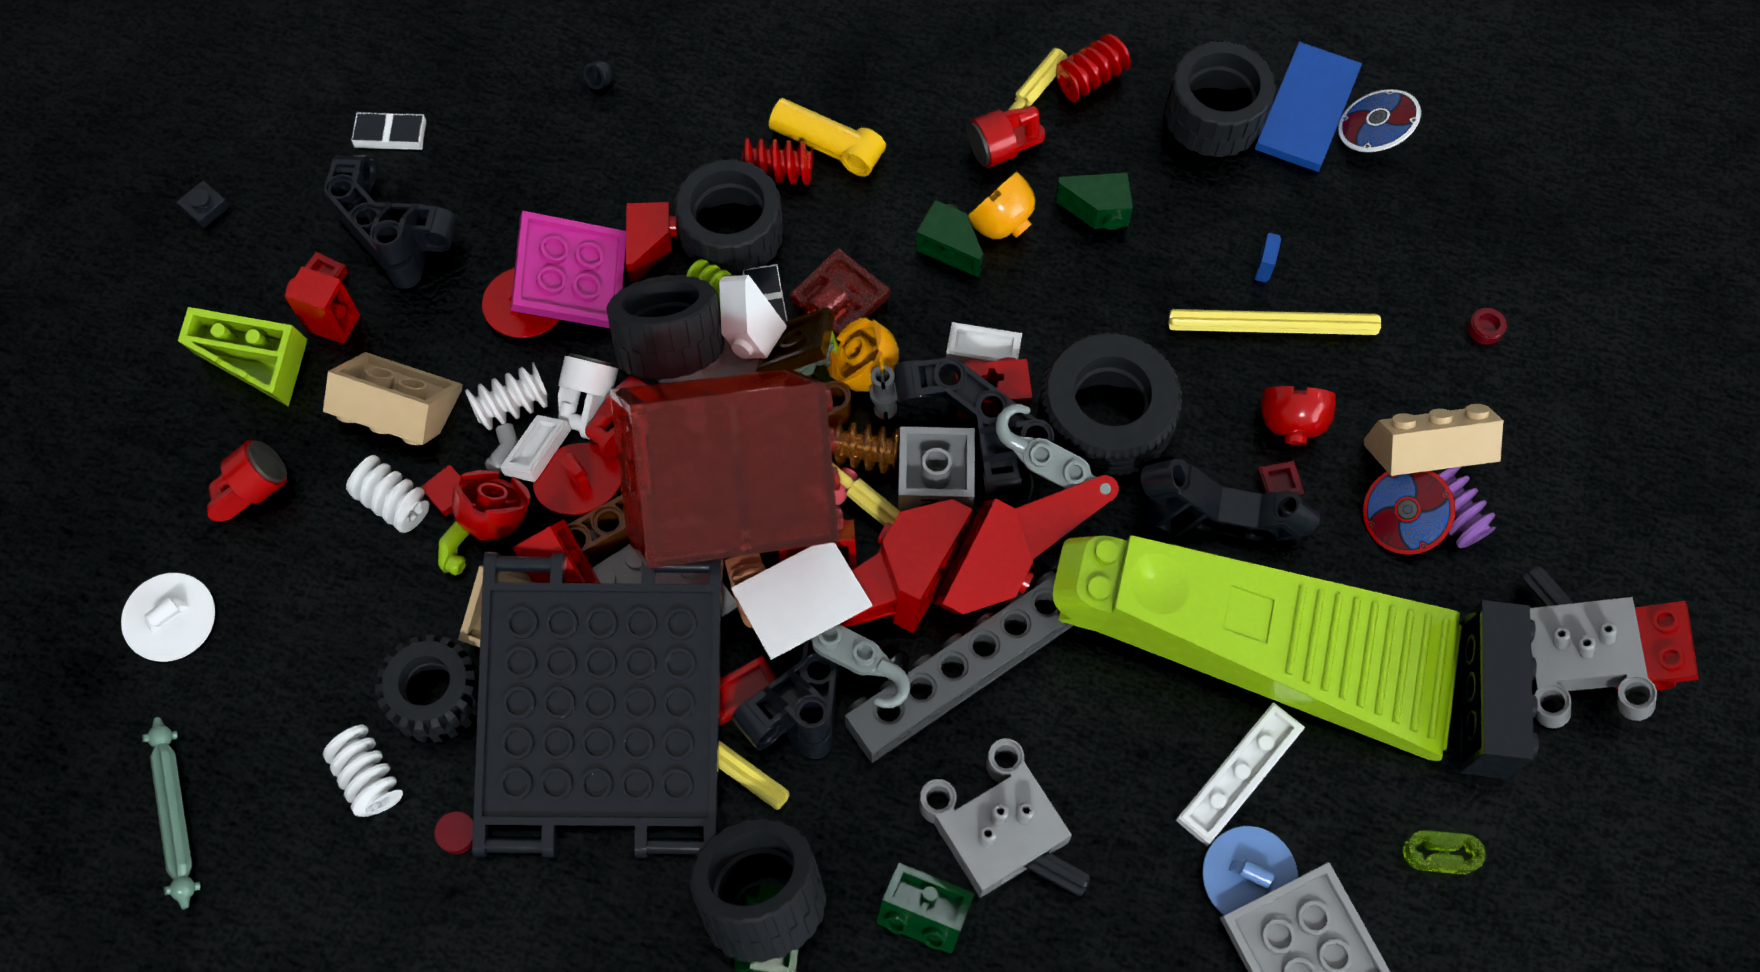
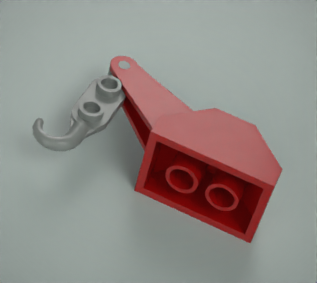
[932,404,1119,614]
[810,499,973,708]

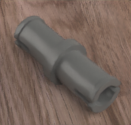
[869,365,897,419]

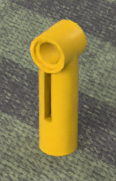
[769,98,886,176]

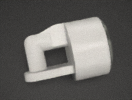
[558,353,619,440]

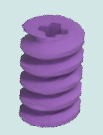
[1435,467,1496,548]

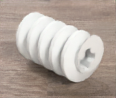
[465,363,548,430]
[346,455,430,533]
[323,725,403,817]

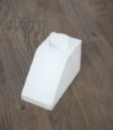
[719,275,787,359]

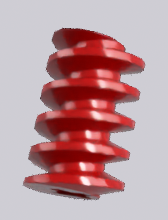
[1056,34,1131,102]
[742,137,813,186]

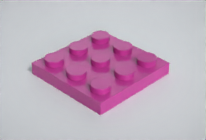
[510,211,626,328]

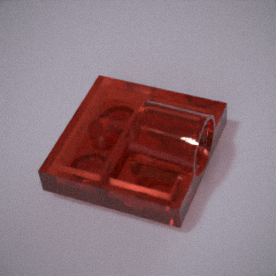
[790,248,890,337]

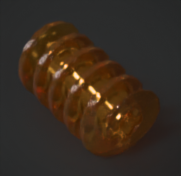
[821,419,900,474]

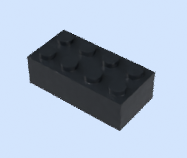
[1458,600,1539,779]

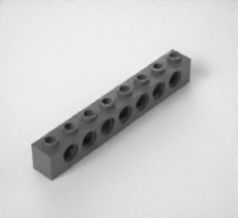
[845,571,1074,763]

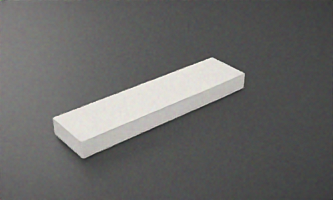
[1176,702,1305,847]

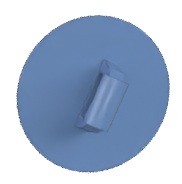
[1203,826,1298,915]

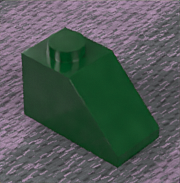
[1055,173,1133,230]
[916,200,983,277]

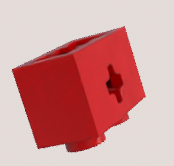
[953,357,1032,420]

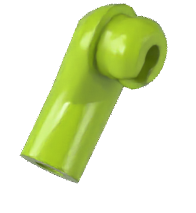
[438,521,469,576]

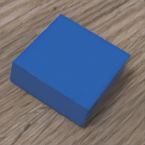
[1254,233,1281,282]

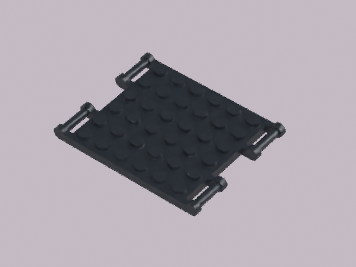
[472,552,723,858]

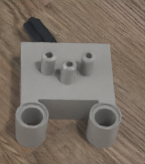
[1523,566,1657,728]
[919,739,1090,898]

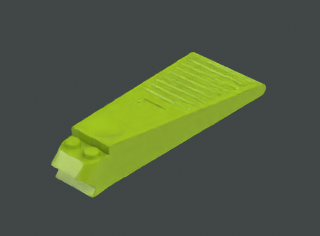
[1053,535,1462,761]

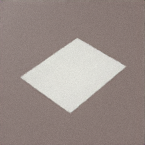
[731,536,873,660]

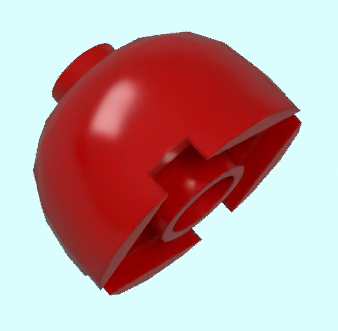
[1261,386,1336,445]
[452,470,531,541]

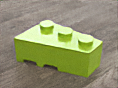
[178,307,308,407]

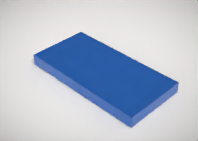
[1255,42,1362,172]

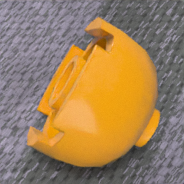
[968,172,1035,239]
[827,318,899,391]

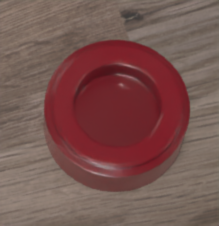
[1467,308,1507,345]
[435,811,473,854]

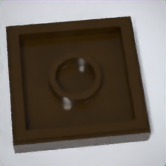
[756,307,835,381]

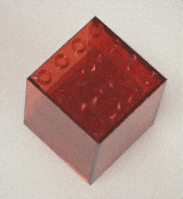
[610,369,844,569]

